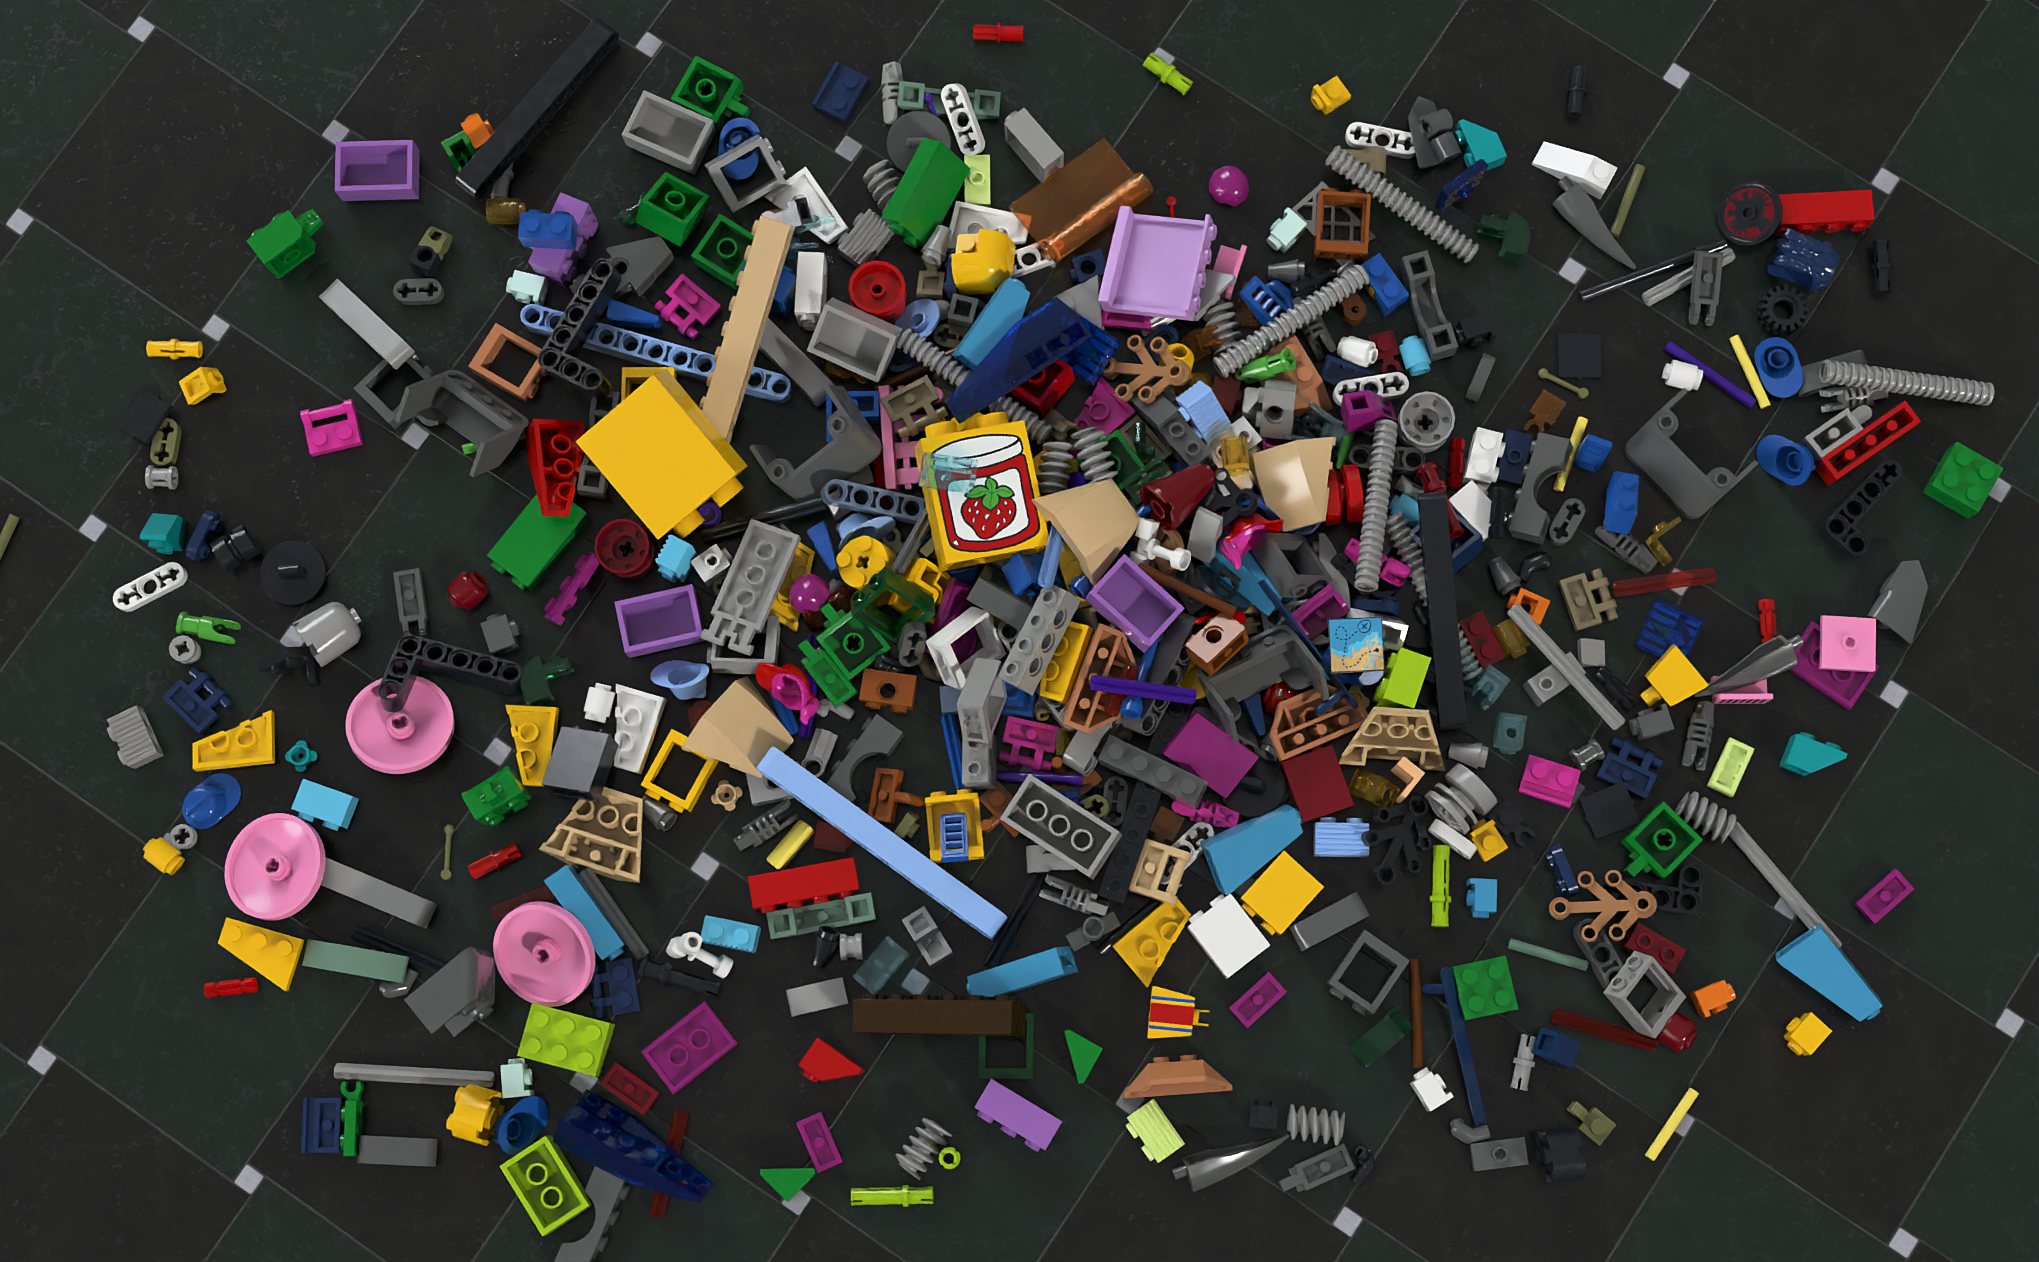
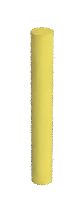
[1729,335,1771,409]
[1553,417,1588,492]
[1645,1088,1699,1161]

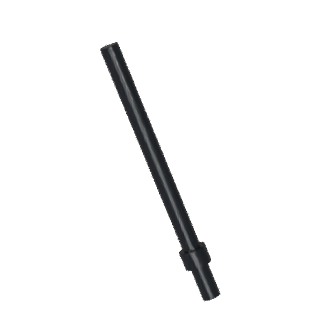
[1579,239,1727,301]

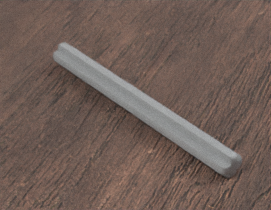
[1507,604,1625,730]
[1729,822,1842,948]
[334,1063,495,1088]

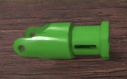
[1235,348,1296,384]
[176,611,241,644]

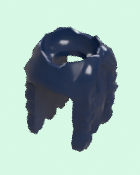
[1767,229,1841,292]

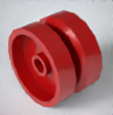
[848,260,907,324]
[1323,464,1364,526]

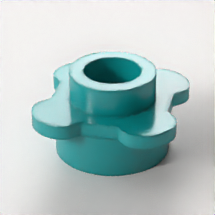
[285,740,317,772]

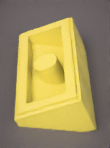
[766,820,814,871]

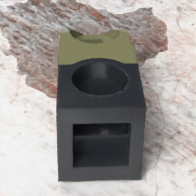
[408,226,452,279]

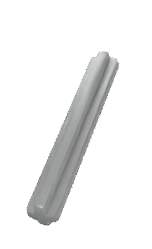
[1642,247,1736,306]

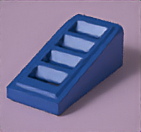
[1239,276,1288,327]
[607,299,662,330]
[1573,434,1613,473]
[807,521,841,581]
[1240,692,1266,739]
[940,813,969,863]

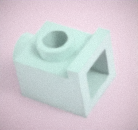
[1266,207,1307,253]
[506,270,549,306]
[500,1058,535,1098]

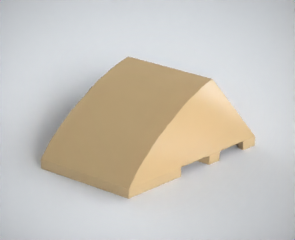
[1245,437,1336,533]
[1031,478,1140,586]
[682,676,794,778]
[1338,707,1445,771]
[539,787,643,883]

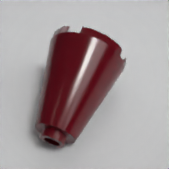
[1140,463,1215,531]

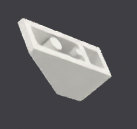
[1531,142,1617,199]

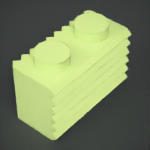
[1125,1099,1185,1163]

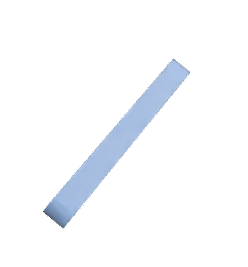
[520,304,793,403]
[756,746,1008,940]

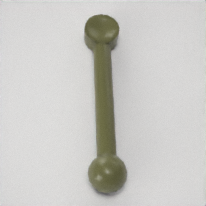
[1538,368,1589,399]
[440,824,454,880]

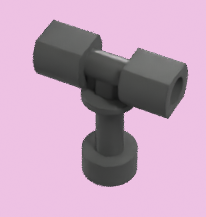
[1065,910,1121,952]

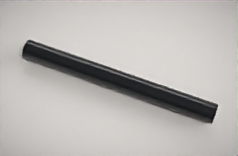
[1095,883,1183,956]

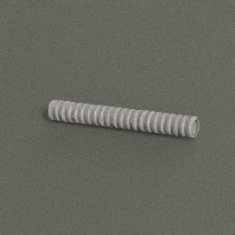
[1325,145,1479,264]
[1213,264,1369,378]
[897,328,1052,445]
[1819,359,1995,406]
[1354,419,1398,592]
[1385,512,1483,681]

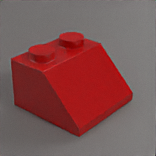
[1001,340,1075,418]
[798,1038,865,1083]

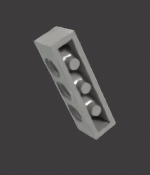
[997,585,1081,696]

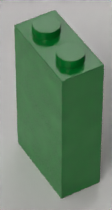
[881,138,971,248]
[487,494,591,591]

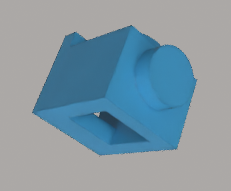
[1466,878,1497,918]

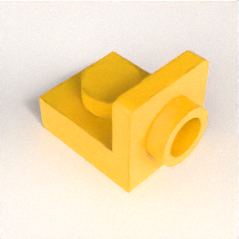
[1311,76,1351,115]
[179,367,227,405]
[1467,819,1508,862]

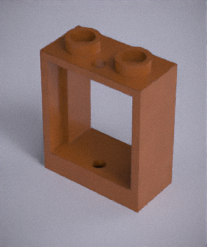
[1313,188,1371,261]

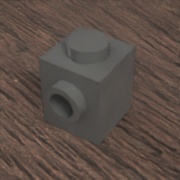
[480,613,520,657]

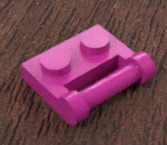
[301,399,363,457]

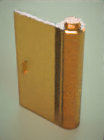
[1009,138,1153,263]

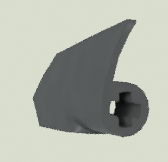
[1408,96,1462,169]
[1866,560,1928,644]

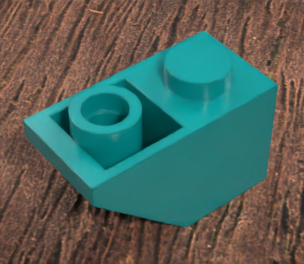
[1454,119,1507,175]
[140,513,186,554]
[1779,732,1848,776]

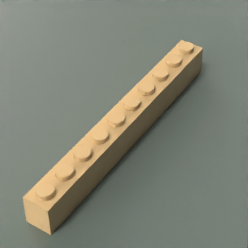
[699,216,795,444]

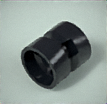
[210,524,261,572]

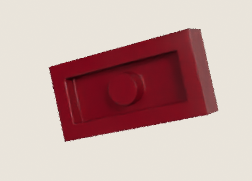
[1458,611,1506,669]
[600,1062,660,1115]

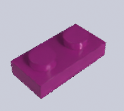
[1854,869,1914,925]
[1228,972,1287,1029]
[796,1112,843,1173]

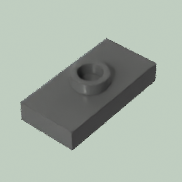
[1469,1137,1529,1171]

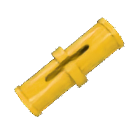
[146,339,203,359]

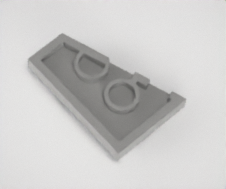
[1053,275,1106,368]

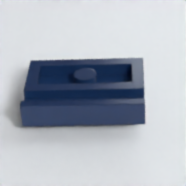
[812,61,869,123]
[301,1098,345,1153]

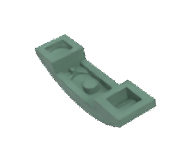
[897,81,1001,119]
[766,892,876,939]
[302,939,409,984]

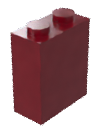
[1280,743,1354,825]

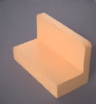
[1391,756,1425,803]

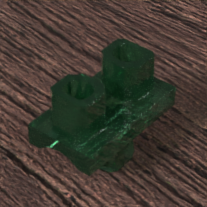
[1121,455,1173,505]

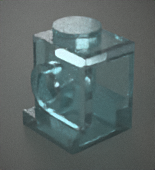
[1493,712,1527,754]

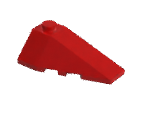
[525,419,585,517]

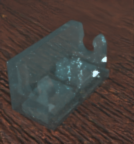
[918,452,978,494]
[1470,664,1511,711]
[852,936,910,994]

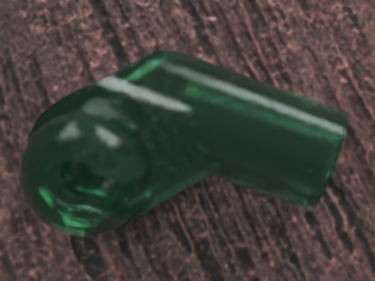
[619,192,647,225]
[1133,423,1155,461]

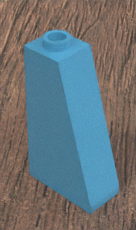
[951,277,1030,387]
[1199,532,1282,616]
[1200,804,1303,895]
[544,865,626,961]
[1775,922,1883,1022]
[966,946,1078,999]

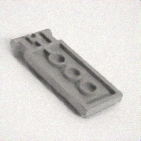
[701,519,801,656]

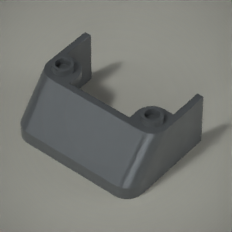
[395,370,529,477]
[749,385,882,502]
[1625,388,1759,519]
[1196,625,1329,744]
[404,946,496,1037]

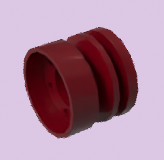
[594,519,658,580]

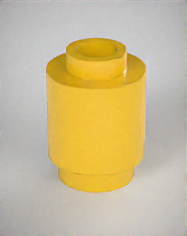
[143,837,185,875]

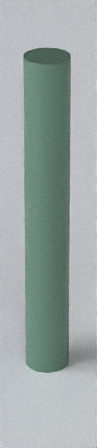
[1507,938,1589,971]

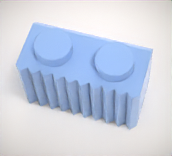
[1176,381,1233,445]
[1313,817,1369,858]

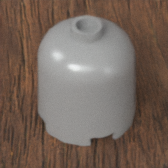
[293,602,361,668]

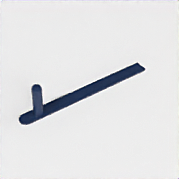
[1258,579,1358,716]
[1421,967,1487,1127]

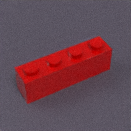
[1774,190,1875,236]
[1815,401,1921,487]
[748,857,861,914]

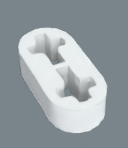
[1428,819,1477,859]

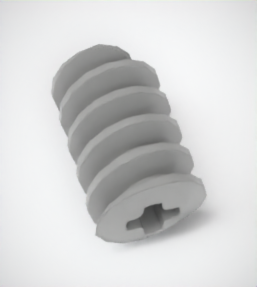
[863,160,900,215]
[1203,299,1241,357]
[1071,427,1118,484]
[1036,441,1076,496]
[1675,791,1736,844]
[1287,1104,1345,1146]
[895,1118,953,1180]

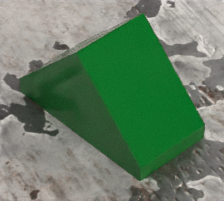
[441,130,476,173]
[1064,1030,1103,1084]
[760,1168,817,1202]

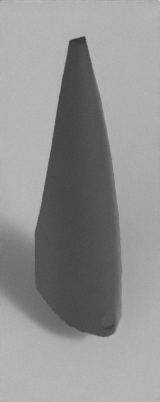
[1552,176,1636,270]
[1694,635,1803,697]
[1172,1132,1289,1192]

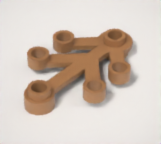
[1098,335,1191,404]
[1549,870,1657,942]

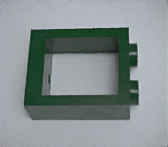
[851,567,935,645]
[978,1008,1034,1080]

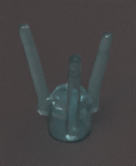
[786,216,835,261]
[1283,402,1346,449]

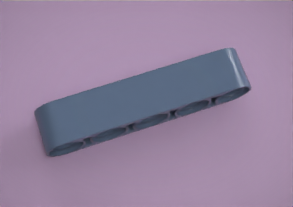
[820,479,926,524]

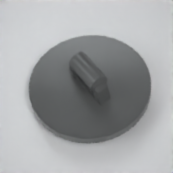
[887,111,951,172]

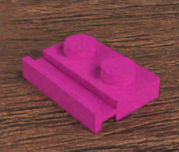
[1518,755,1581,808]

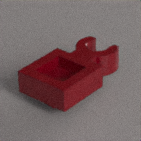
[1367,329,1401,374]

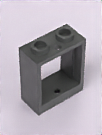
[354,353,436,430]
[1251,532,1333,598]
[967,563,1038,631]
[1326,930,1410,1016]

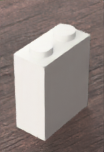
[1187,894,1270,979]

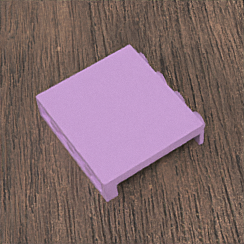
[1098,206,1217,321]

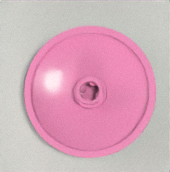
[346,674,455,774]
[225,813,326,920]
[493,901,595,1007]

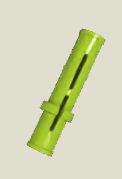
[1430,845,1451,927]
[851,1185,934,1207]

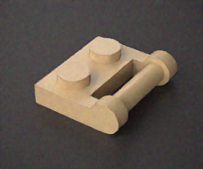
[1129,839,1192,905]

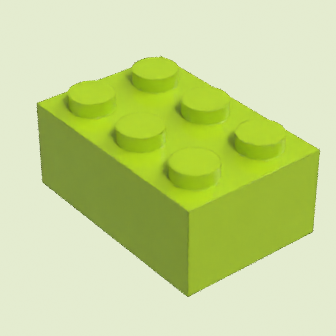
[1372,647,1431,709]
[517,1003,615,1077]
[499,1135,594,1236]

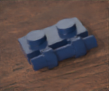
[162,666,233,735]
[1596,736,1664,800]
[589,958,641,1019]

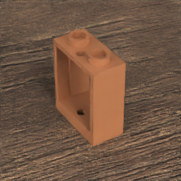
[468,323,553,403]

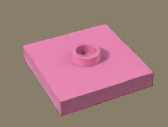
[1819,615,1876,672]

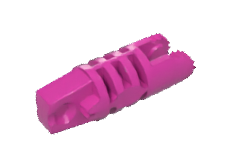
[1344,538,1411,587]
[1171,799,1239,828]

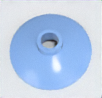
[895,299,941,338]

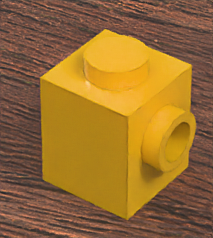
[1784,1012,1832,1056]

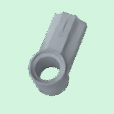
[801,728,838,781]
[1026,845,1076,874]

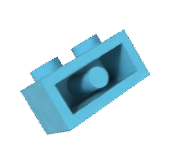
[291,779,359,831]

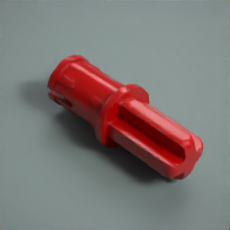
[973,23,1023,43]
[468,842,522,879]

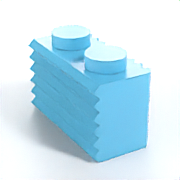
[655,535,698,583]
[701,915,761,953]

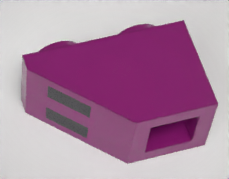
[1340,390,1398,433]

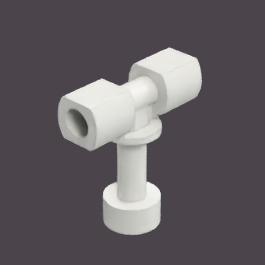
[1129,518,1191,571]
[666,932,734,978]

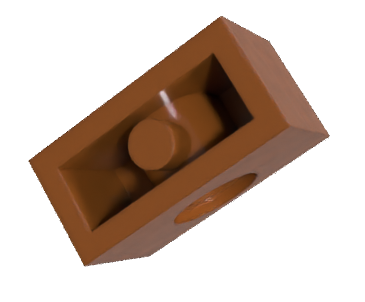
[1185,612,1249,676]
[859,668,918,714]

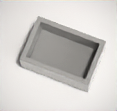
[622,90,717,175]
[807,297,903,383]

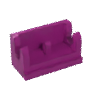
[1291,583,1350,641]

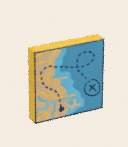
[1328,617,1385,674]

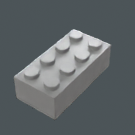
[1000,774,1122,880]

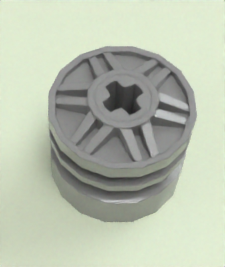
[1397,391,1455,453]
[1425,763,1498,835]

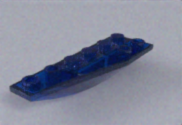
[945,297,1093,424]
[552,1089,714,1203]

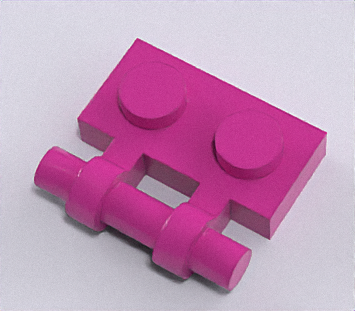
[654,274,722,340]
[999,716,1060,772]

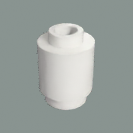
[1337,336,1378,368]
[1662,359,1703,391]
[583,683,615,723]

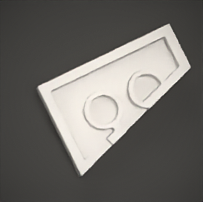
[764,167,849,244]
[947,201,1031,252]
[614,684,667,775]

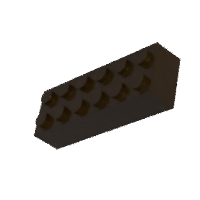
[852,994,1026,1036]

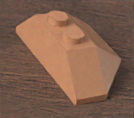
[1250,333,1333,418]
[1062,623,1138,734]
[1270,685,1368,761]
[1123,1055,1233,1099]

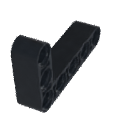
[538,258,621,399]
[378,635,525,713]

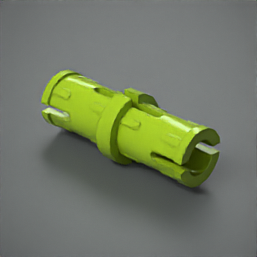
[1143,52,1193,95]
[939,1147,961,1169]

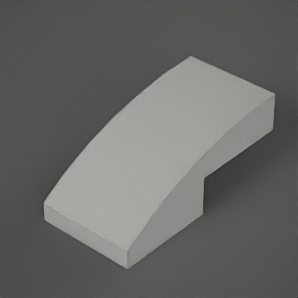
[1187,506,1223,564]
[902,906,954,969]
[786,977,848,1017]

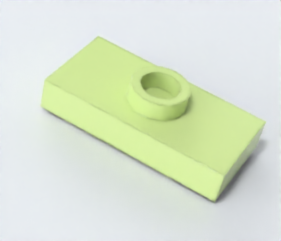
[964,155,991,207]
[1707,737,1754,797]

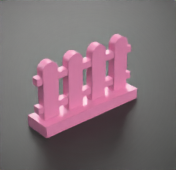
[878,385,946,492]

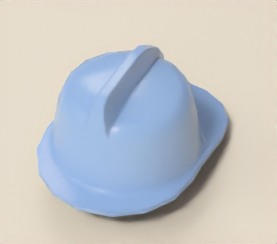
[836,513,896,552]
[651,660,709,700]

